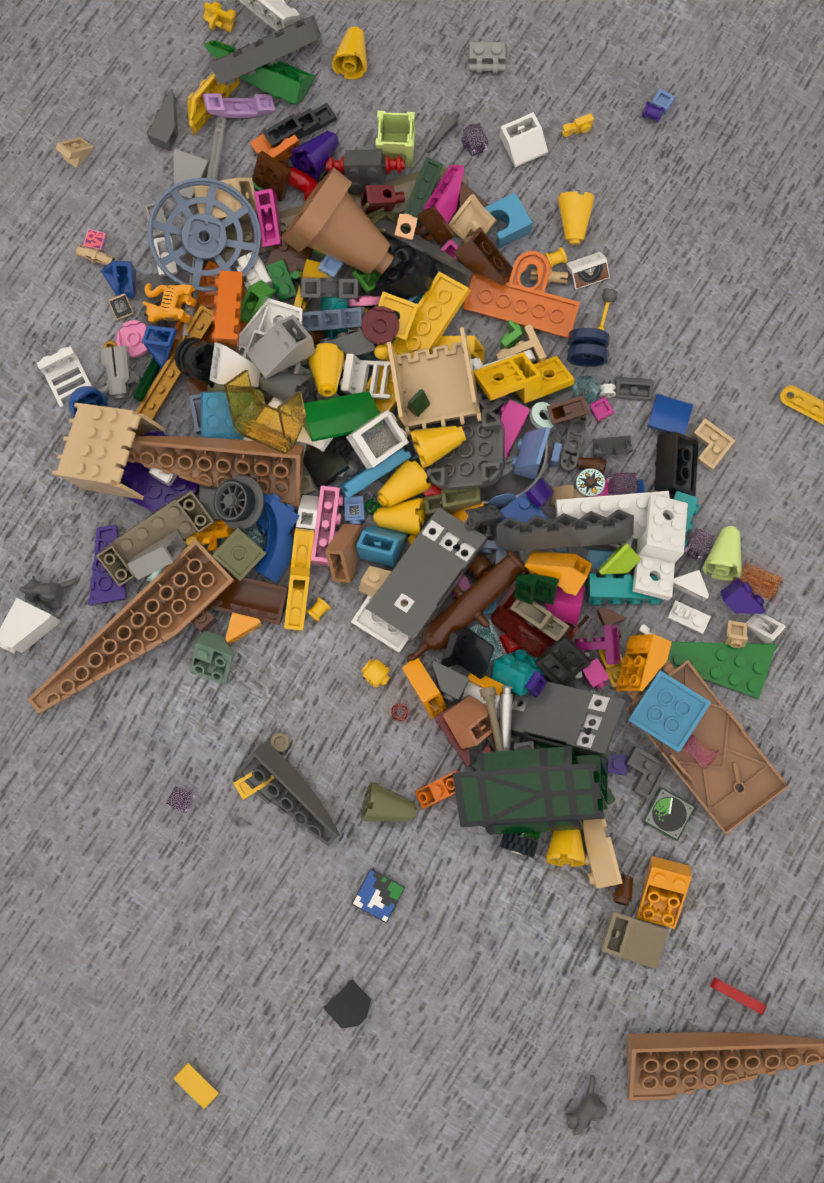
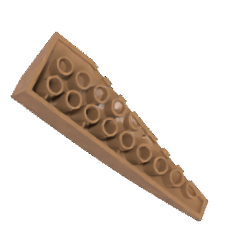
[126,436,304,507]

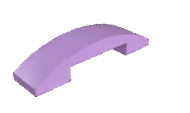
[203,94,275,118]

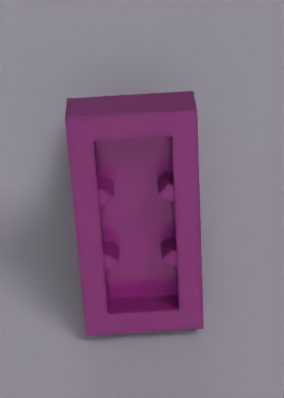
[574,624,621,665]

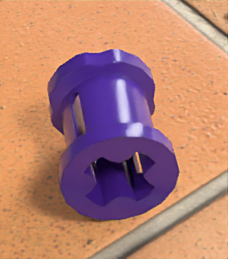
[641,101,665,123]

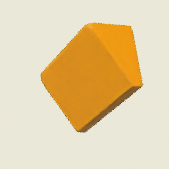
[468,673,505,697]

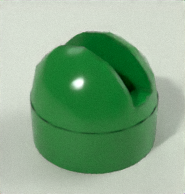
[365,499,380,515]

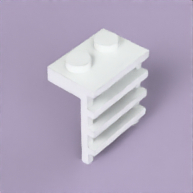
[37,346,92,408]
[340,354,391,400]

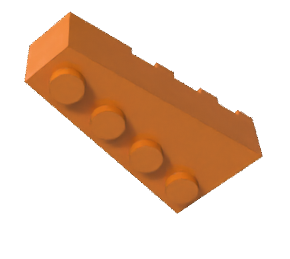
[212,270,243,351]

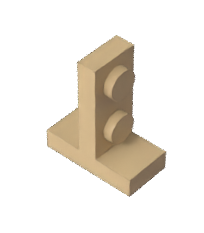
[495,324,547,363]

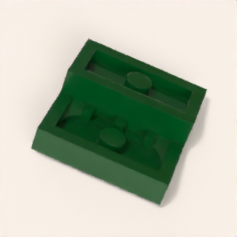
[514,574,559,605]

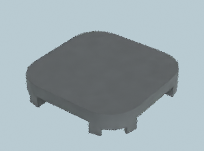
[426,409,505,490]

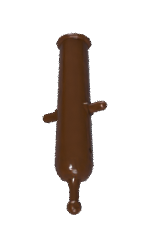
[407,550,529,662]

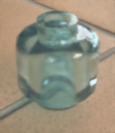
[573,375,601,403]

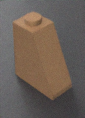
[325,524,362,583]

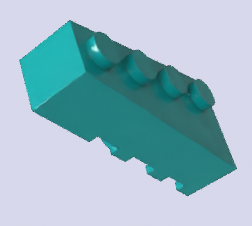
[585,573,665,606]

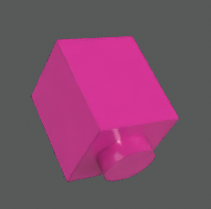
[582,658,609,690]

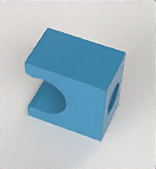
[484,193,533,248]

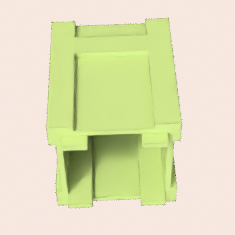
[376,110,415,167]

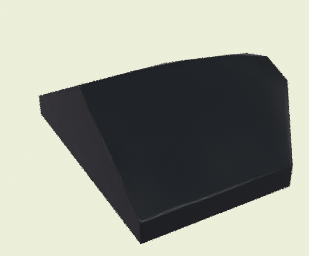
[323,979,371,1028]

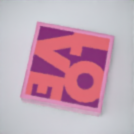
[83,229,107,252]

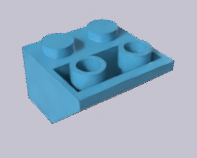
[356,525,408,567]

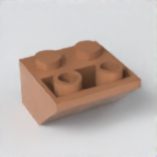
[443,695,500,749]

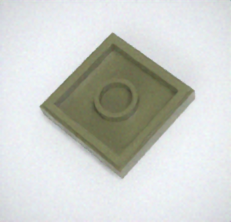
[211,527,266,581]

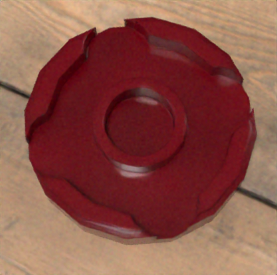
[361,306,399,345]

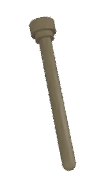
[479,687,504,752]

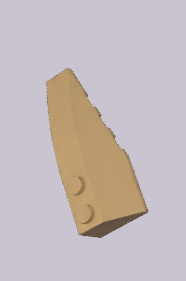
[581,819,622,889]

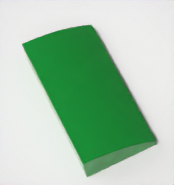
[297,391,382,442]

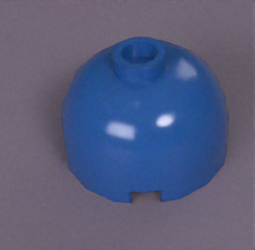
[68,386,108,417]

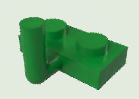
[266,259,303,301]

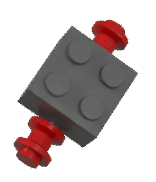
[326,149,405,194]

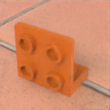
[250,134,299,162]

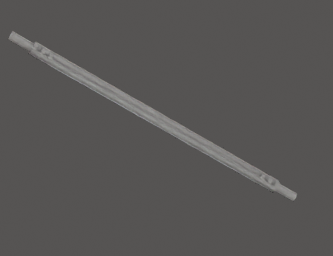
[182,116,227,337]

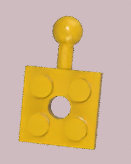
[374,292,418,360]

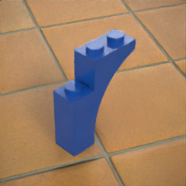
[254,493,299,583]

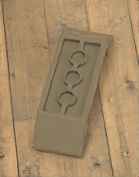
[96,490,214,587]

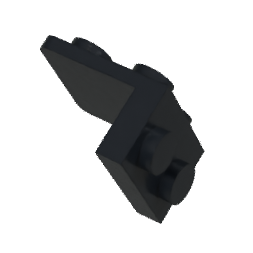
[441,627,494,679]

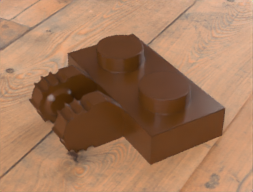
[414,205,454,245]

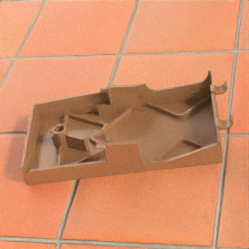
[626,660,789,834]

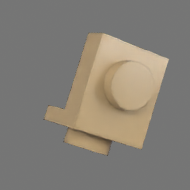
[725,620,748,648]

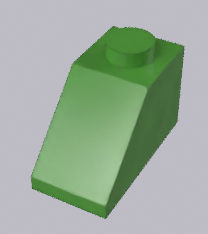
[240,280,276,324]

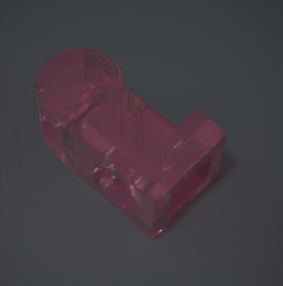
[683,734,719,769]

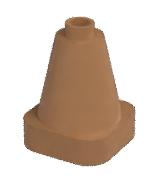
[281,167,394,274]

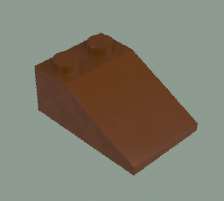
[454,227,513,286]

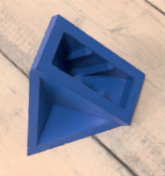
[100,261,136,298]
[141,325,177,369]

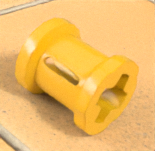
[544,247,567,269]
[306,597,331,623]

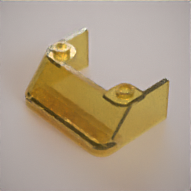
[224,370,306,454]

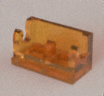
[740,563,782,600]

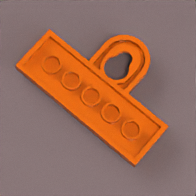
[463,251,580,339]

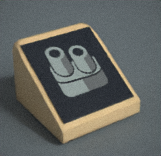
[108,293,134,321]

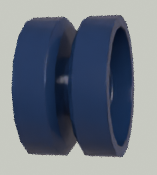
[567,328,610,367]

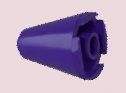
[290,131,339,179]

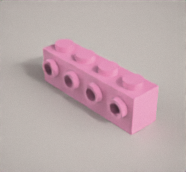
[311,486,344,567]

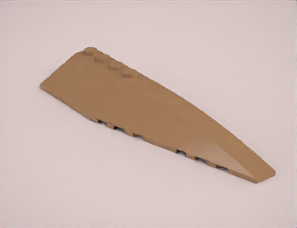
[27,540,235,714]

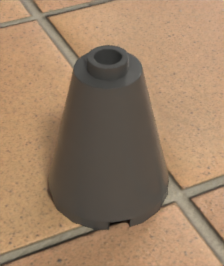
[259,372,315,411]

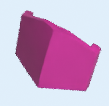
[545,586,585,624]

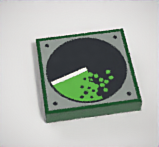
[642,787,696,841]

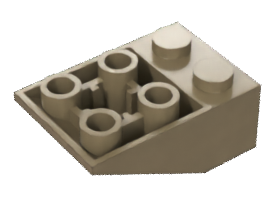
[599,911,668,969]

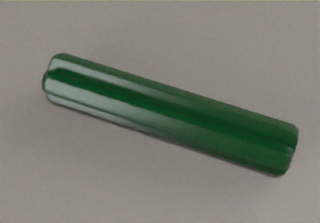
[133,357,160,401]

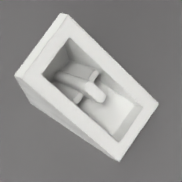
[673,570,709,602]
[746,614,785,644]

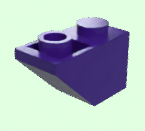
[720,578,766,614]

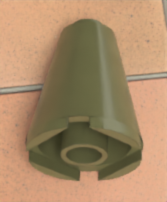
[361,782,417,822]

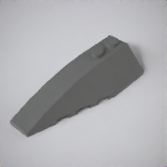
[375,218,473,287]
[236,741,340,846]

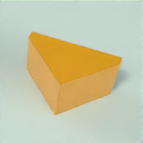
[225,613,263,644]

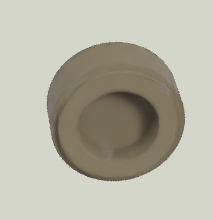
[270,732,290,752]

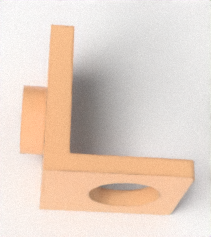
[395,214,418,240]

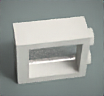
[346,410,409,469]

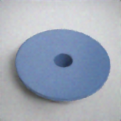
[488,493,516,507]

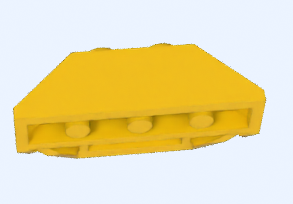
[187,72,240,135]

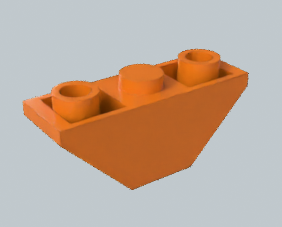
[414,770,459,809]

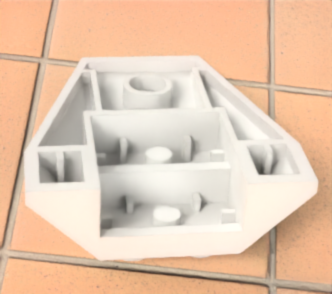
[233,298,303,374]

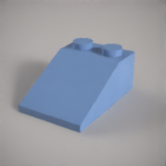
[511,427,550,480]

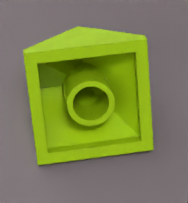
[597,542,641,574]

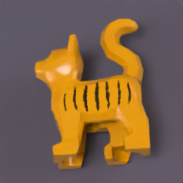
[143,283,197,324]

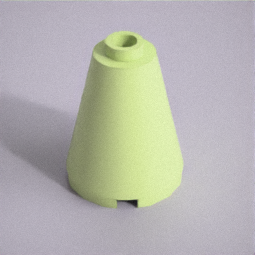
[702,526,742,581]

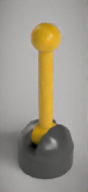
[597,288,618,330]

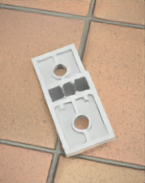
[633,494,688,600]

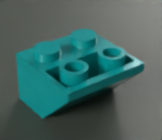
[491,650,545,696]

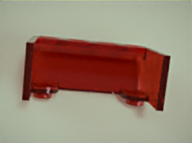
[491,572,589,658]

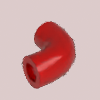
[288,167,318,201]

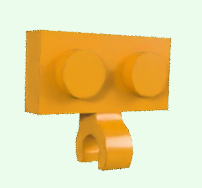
[195,520,233,551]

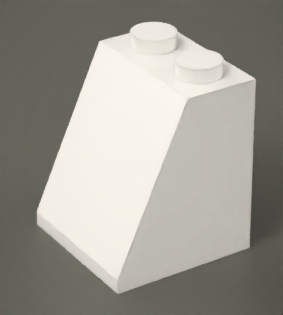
[0,598,61,654]

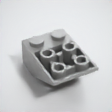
[246,315,315,379]

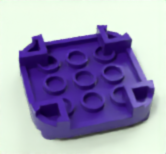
[120,431,199,513]

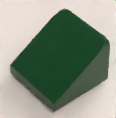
[407,389,430,417]

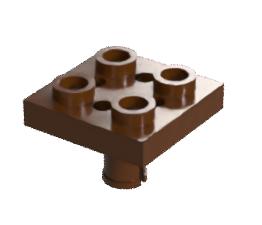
[252,151,291,202]

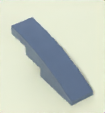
[302,307,365,331]

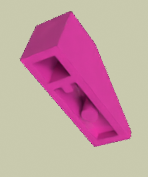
[423,165,464,224]
[254,189,281,248]
[499,400,530,461]

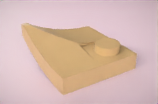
[448,194,497,240]

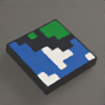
[352,868,405,923]

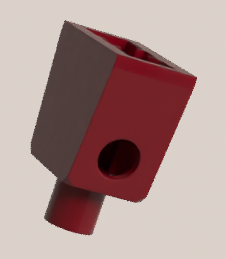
[360,185,405,214]

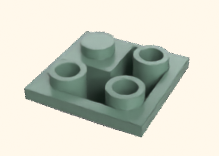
[190,630,233,685]

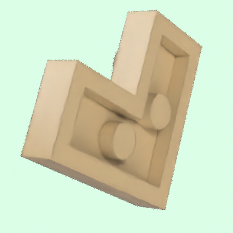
[693,419,736,471]

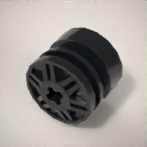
[175,337,214,383]

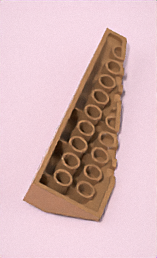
[626,1032,824,1101]

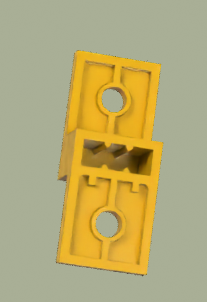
[474,352,575,404]

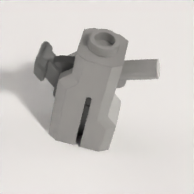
[99,346,142,400]

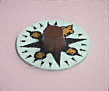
[576,469,605,497]

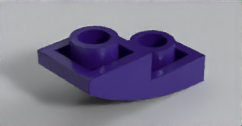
[525,477,554,508]

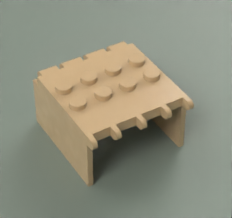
[387,327,482,435]
[52,403,165,500]

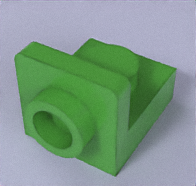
[500,320,523,349]

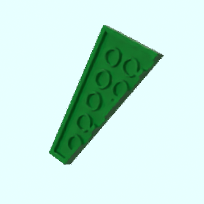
[666,642,777,699]

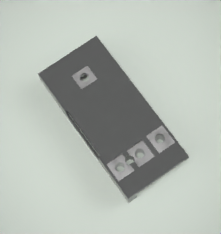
[366,507,487,643]
[498,681,626,760]

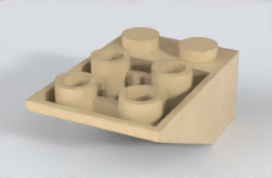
[193,178,258,221]

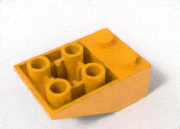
[524,551,592,596]
[616,634,672,692]
[636,856,692,929]

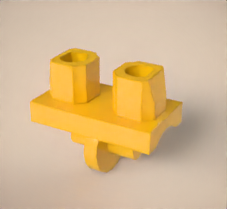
[203,1,236,33]

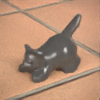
[19,576,77,610]
[565,1075,607,1136]

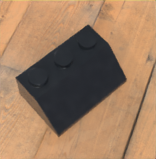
[654,432,699,496]

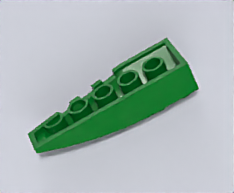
[204,40,315,105]

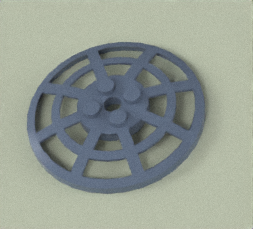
[148,178,261,292]

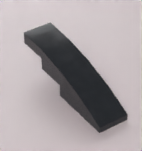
[263,103,337,148]

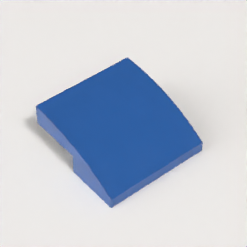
[647,394,693,435]

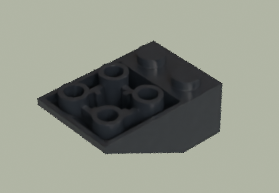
[372,252,438,297]

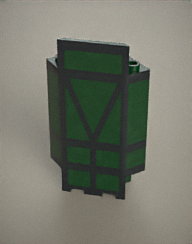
[452,746,608,835]

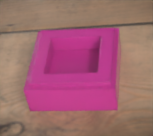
[590,396,614,423]

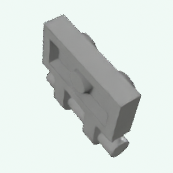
[469,42,505,73]

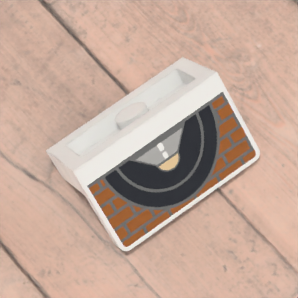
[566,252,610,289]

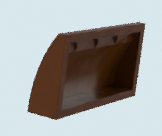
[206,573,288,625]

